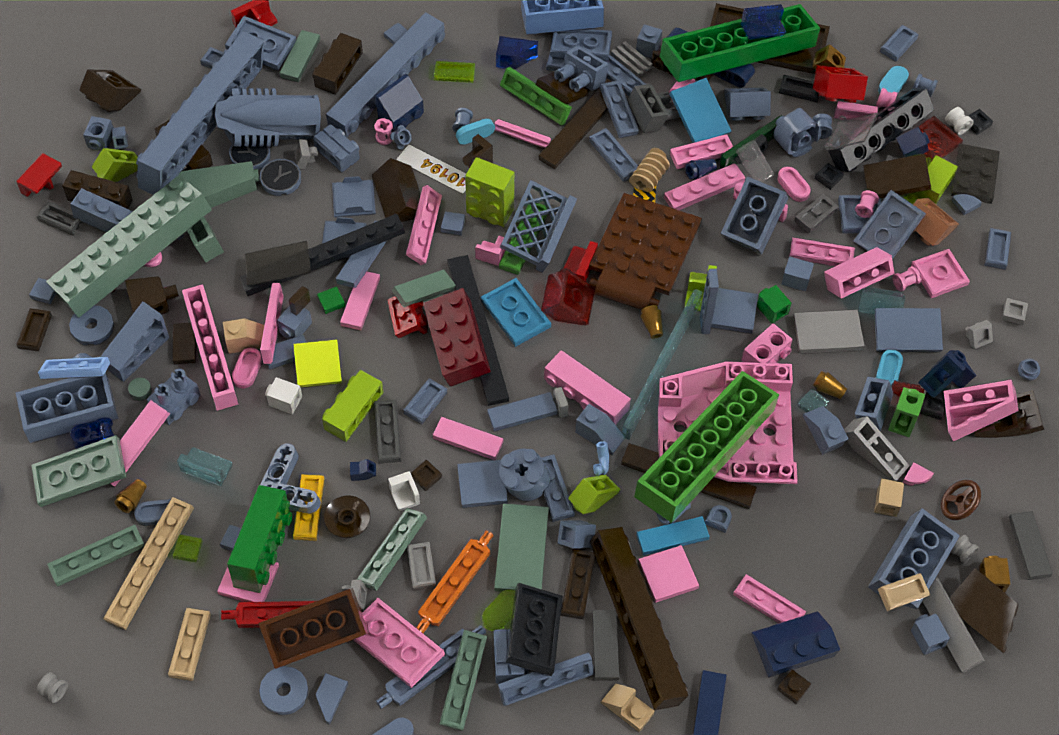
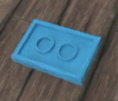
[670,78,731,143]
[480,278,551,347]

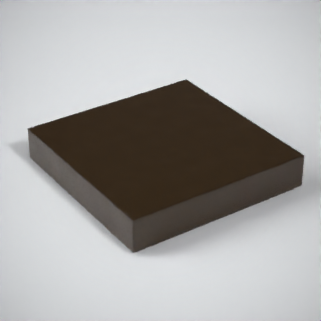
[535,72,589,104]

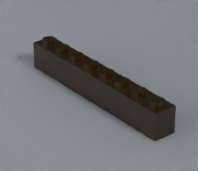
[590,527,689,711]

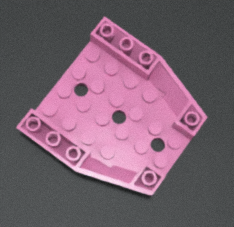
[658,362,797,484]

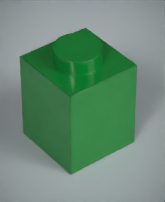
[756,285,792,324]

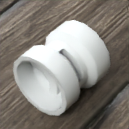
[945,107,974,135]

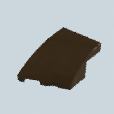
[974,390,1045,438]
[950,568,1019,654]

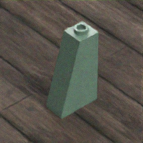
[180,161,260,208]

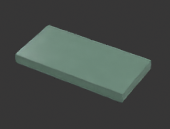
[31,435,126,507]
[494,503,549,593]

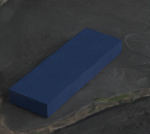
[693,670,727,735]

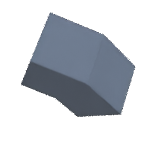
[112,126,128,149]

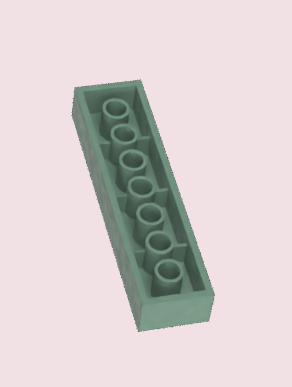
[46,174,212,318]

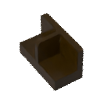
[462,134,493,168]

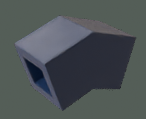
[350,459,376,481]

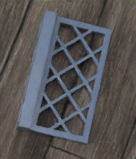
[500,180,577,273]

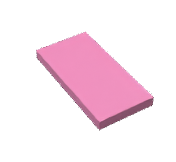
[353,598,445,688]

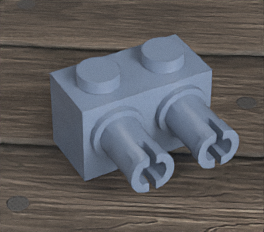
[554,46,609,92]
[146,369,201,425]

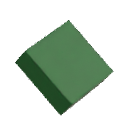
[317,286,345,314]

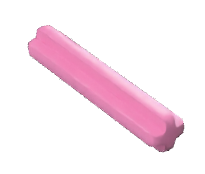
[494,119,551,149]

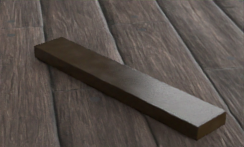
[539,79,624,169]
[621,443,757,509]

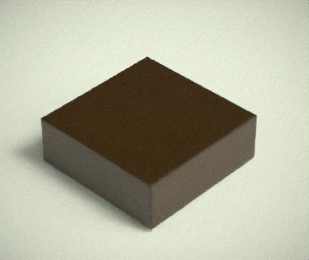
[289,286,310,316]
[411,459,442,491]

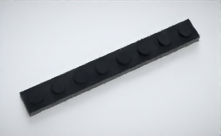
[240,214,405,296]

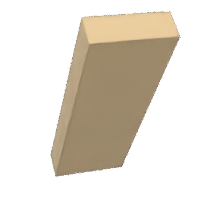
[168,608,211,681]

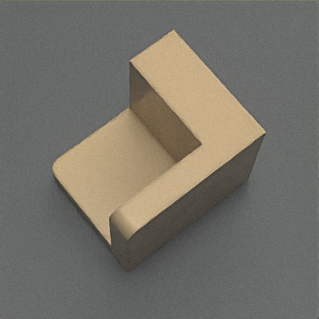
[874,478,904,517]

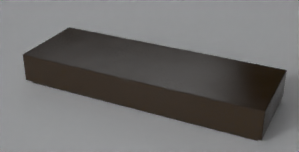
[561,549,595,620]

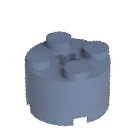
[774,108,822,157]
[499,449,550,501]

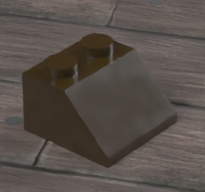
[79,69,142,112]

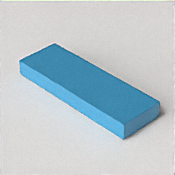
[636,516,710,556]

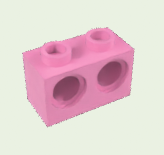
[742,324,793,363]

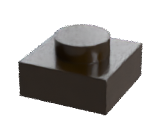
[777,669,811,704]

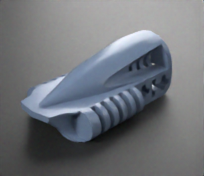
[215,88,321,146]

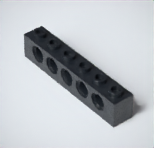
[828,88,934,172]

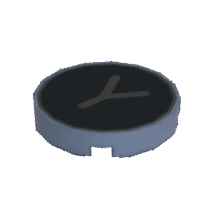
[229,139,270,170]
[260,159,301,196]

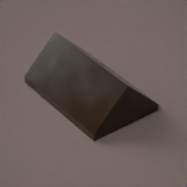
[372,158,421,222]

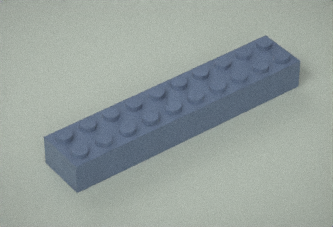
[136,31,264,195]

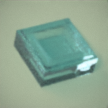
[798,389,829,413]

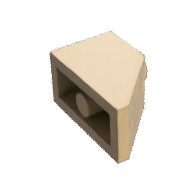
[223,318,265,354]

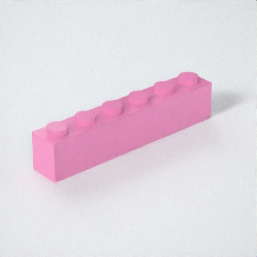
[182,284,239,411]

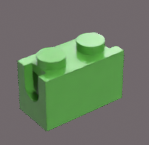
[888,387,925,437]

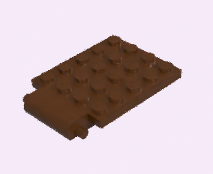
[589,193,702,310]

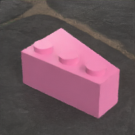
[944,380,1018,442]

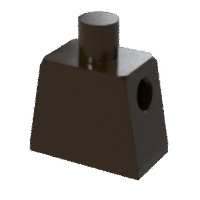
[125,276,179,315]

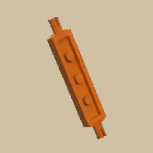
[416,530,493,634]

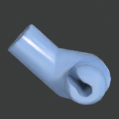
[593,441,609,476]

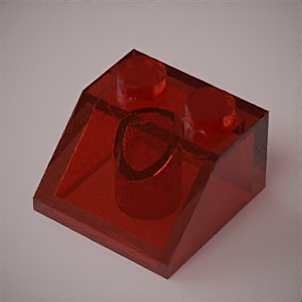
[541,268,595,326]

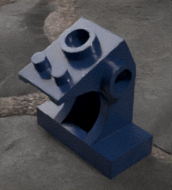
[918,350,977,398]

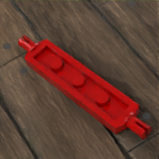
[221,601,316,628]

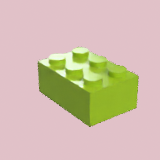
[465,157,515,227]

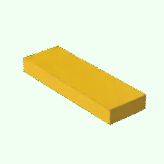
[293,474,325,541]

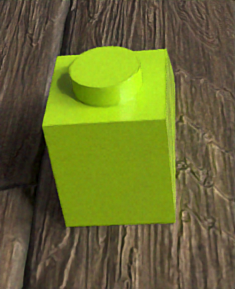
[92,148,138,182]
[568,474,621,514]

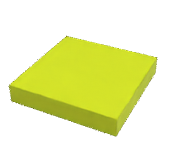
[293,340,342,388]

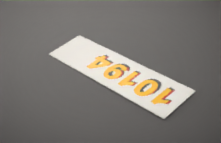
[396,144,466,194]

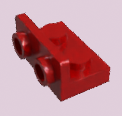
[387,296,428,338]

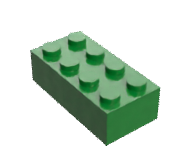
[227,485,292,593]

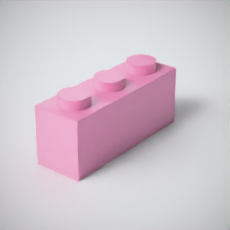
[824,247,895,299]

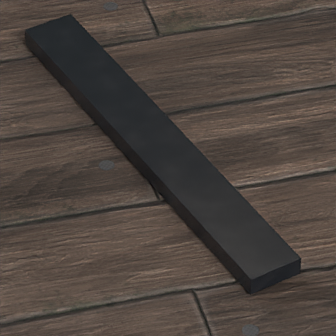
[447,255,509,406]

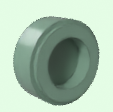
[128,378,152,401]

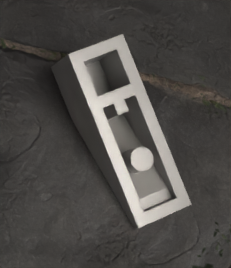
[844,416,910,481]

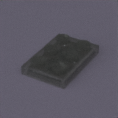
[951,143,1000,204]

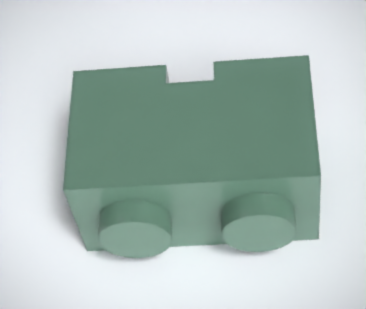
[187,217,224,262]

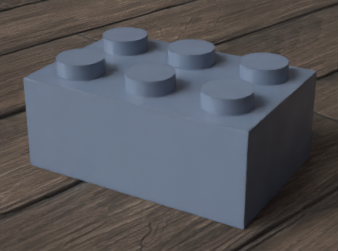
[721,176,788,254]

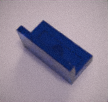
[741,4,786,39]

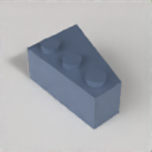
[101,302,169,382]

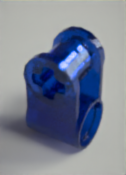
[70,418,115,449]

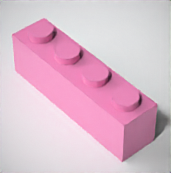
[544,350,631,425]

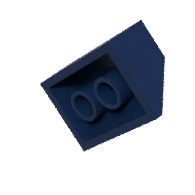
[751,611,840,678]

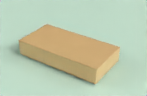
[878,573,930,611]

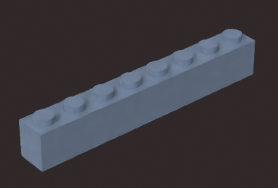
[326,12,445,138]

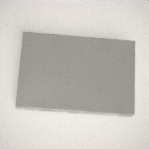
[793,310,865,354]

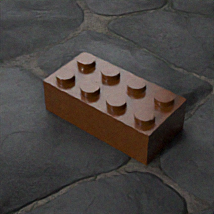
[259,588,369,669]

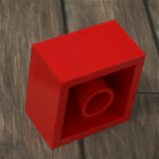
[813,65,868,103]

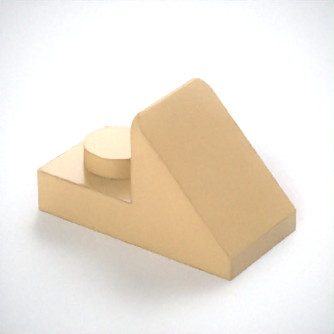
[601,684,655,732]

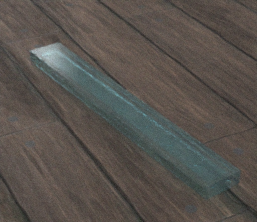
[622,289,702,440]

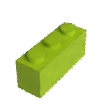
[322,370,384,442]

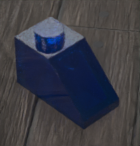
[496,36,539,69]

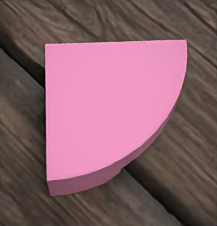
[902,463,934,486]

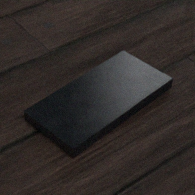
[505,582,563,676]

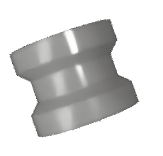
[951,535,979,564]
[37,672,68,703]

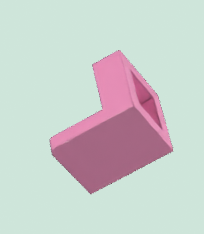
[475,236,506,266]

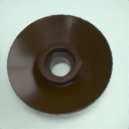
[324,495,370,538]

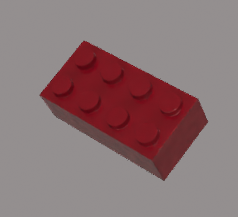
[423,288,491,387]

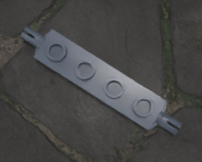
[376,625,486,709]

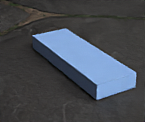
[38,357,110,379]

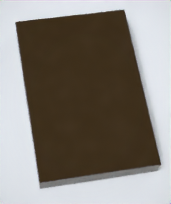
[863,154,931,199]

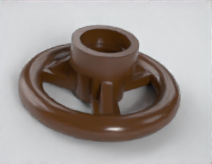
[941,480,981,520]

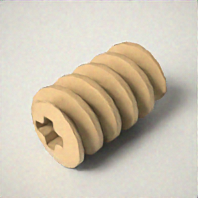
[629,148,670,192]

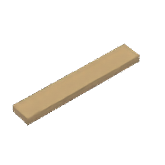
[103,497,194,630]

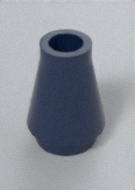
[685,158,717,180]

